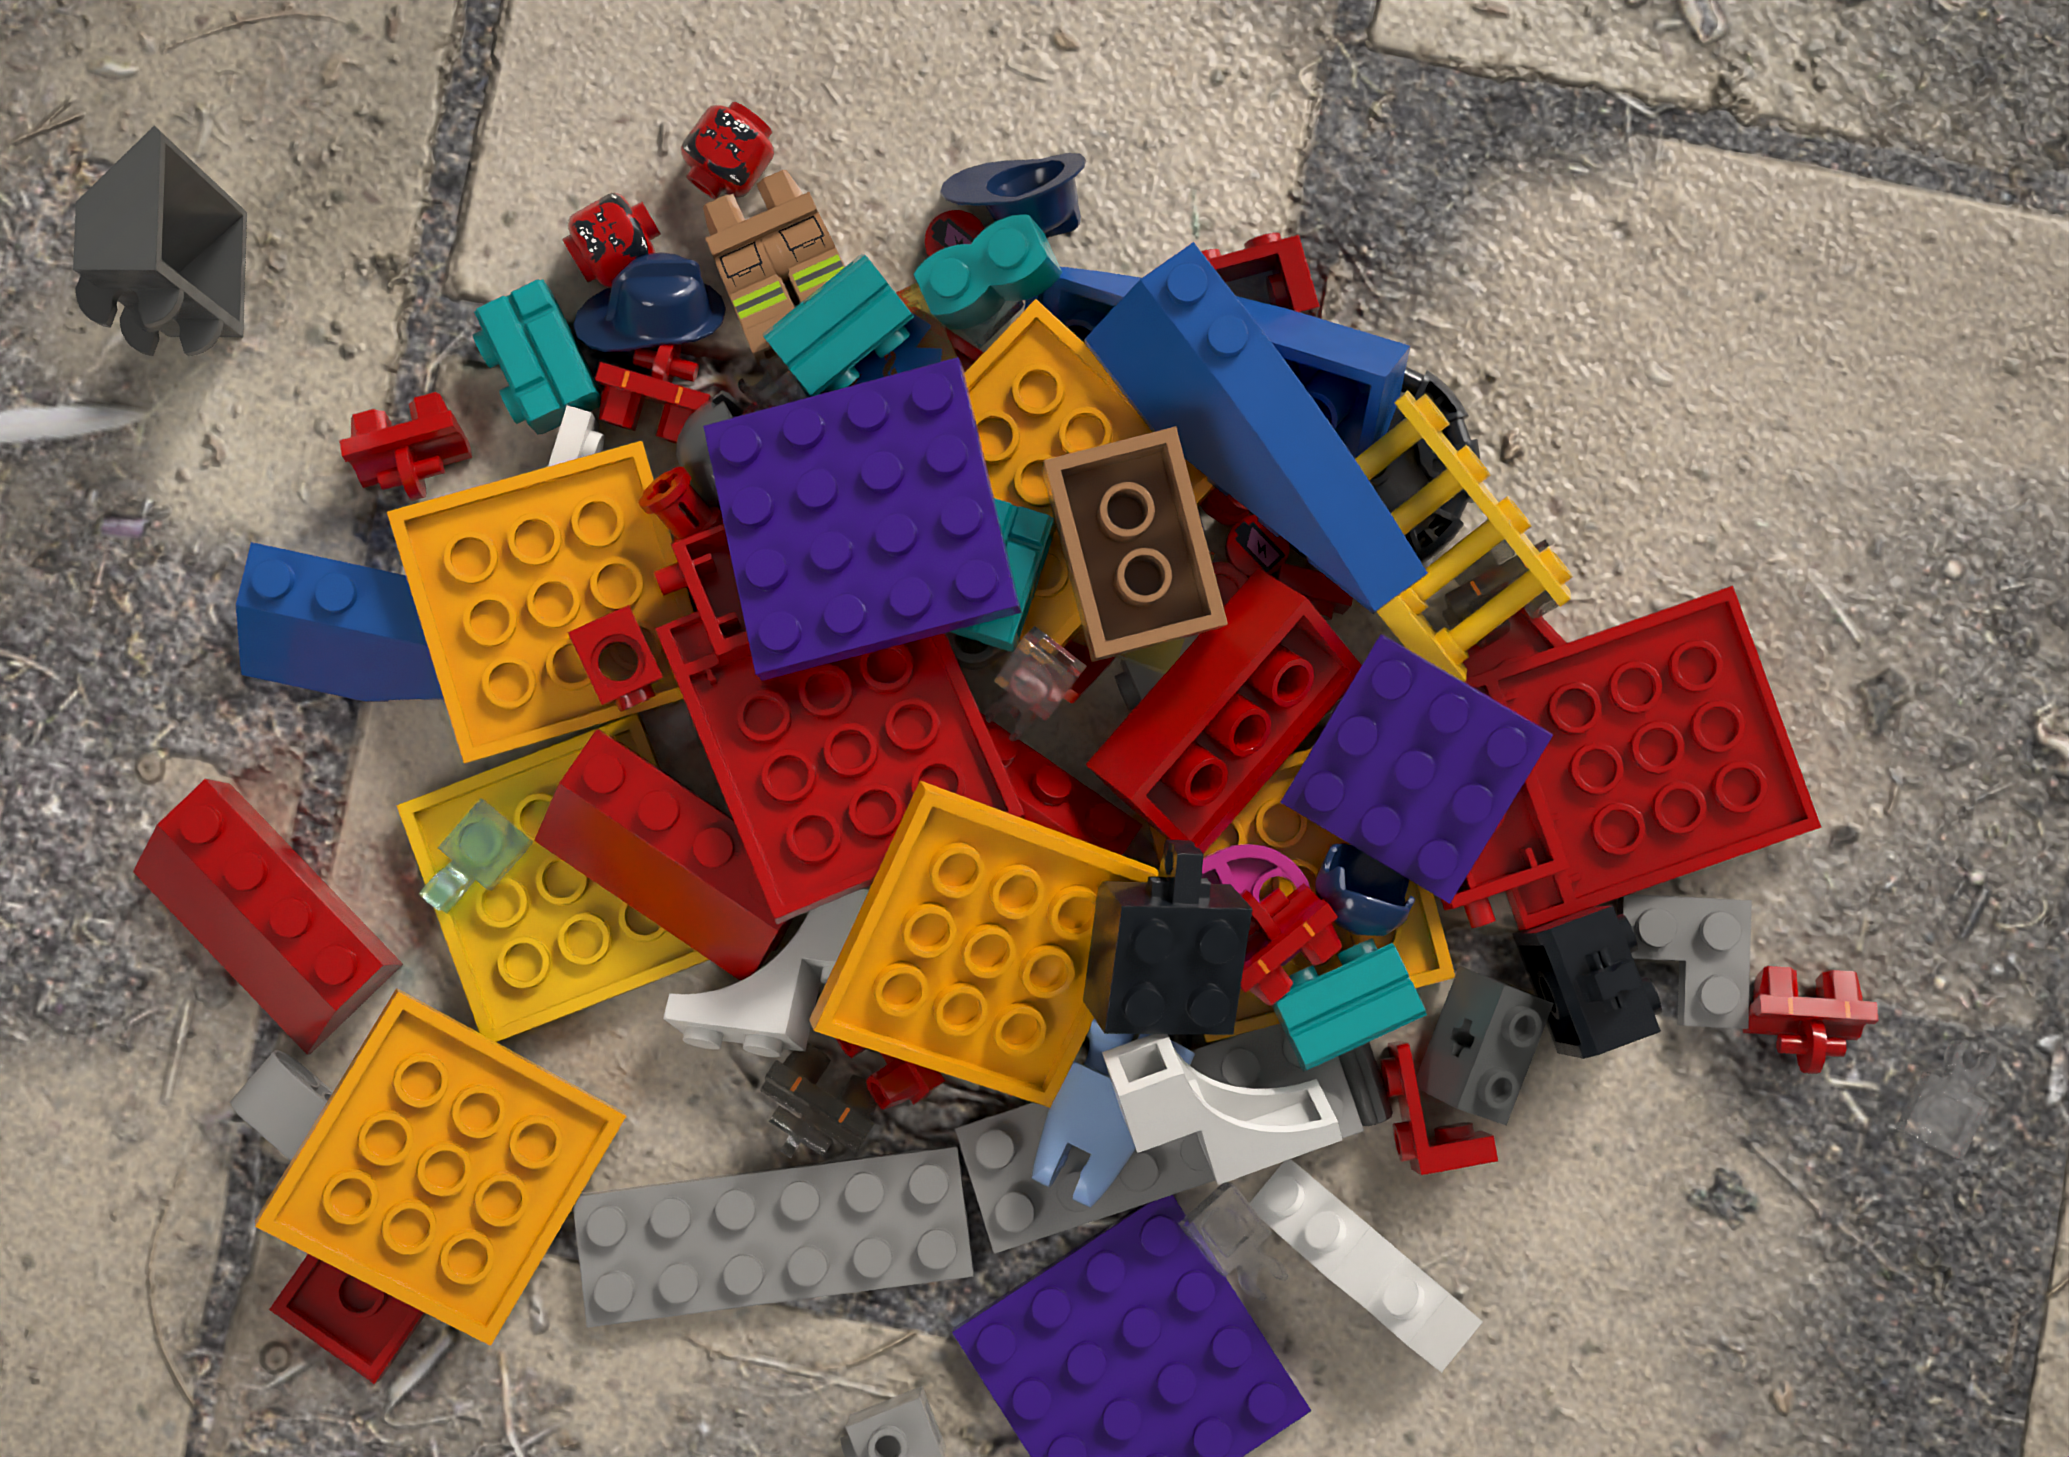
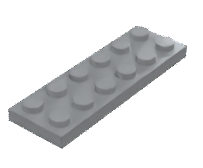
[955,1024,1364,1254]
[573,1145,974,1328]

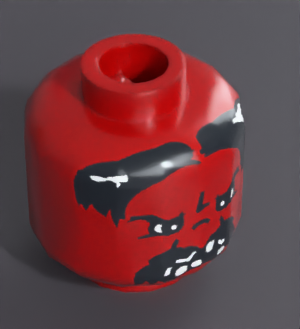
[681,102,774,199]
[562,193,661,288]

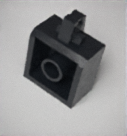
[1083,840,1252,1035]
[1512,906,1662,1059]

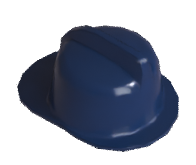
[940,153,1086,238]
[574,252,726,352]

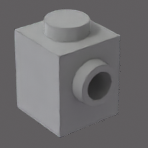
[840,1386,946,1457]

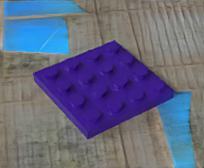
[703,357,1022,681]
[952,1195,1311,1457]

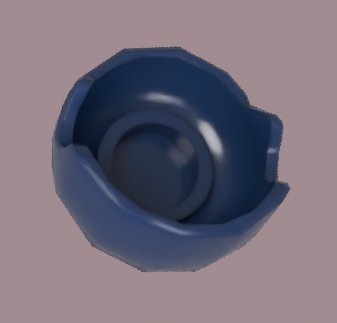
[1315,843,1415,936]

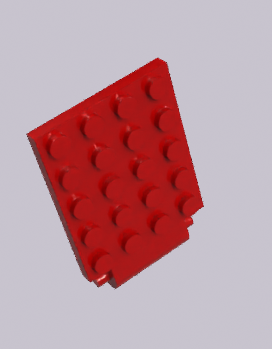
[653,522,1025,924]
[1440,585,1822,930]

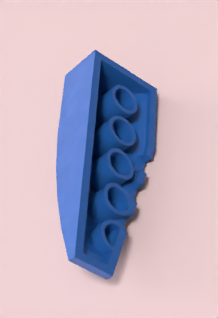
[1084,242,1427,614]
[1024,267,1410,458]
[236,542,444,702]

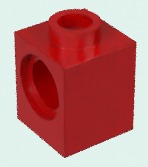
[567,605,663,712]

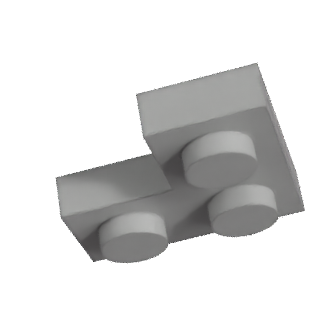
[1617,894,1752,1029]

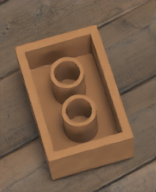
[1041,426,1228,662]

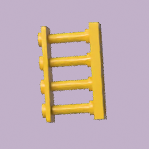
[1355,390,1573,682]

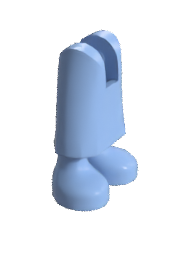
[1031,1019,1195,1208]

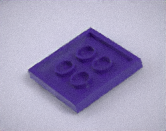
[1281,634,1553,904]

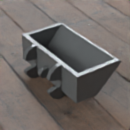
[73,125,247,356]

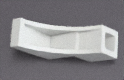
[663,889,869,1057]
[1102,1034,1342,1185]
[1247,1159,1483,1373]

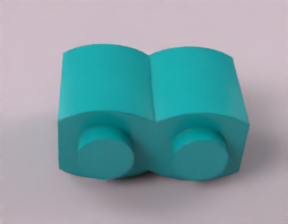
[914,215,1063,330]

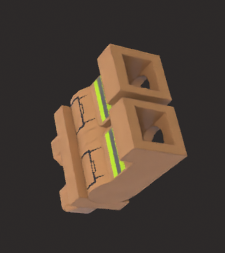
[703,170,845,366]

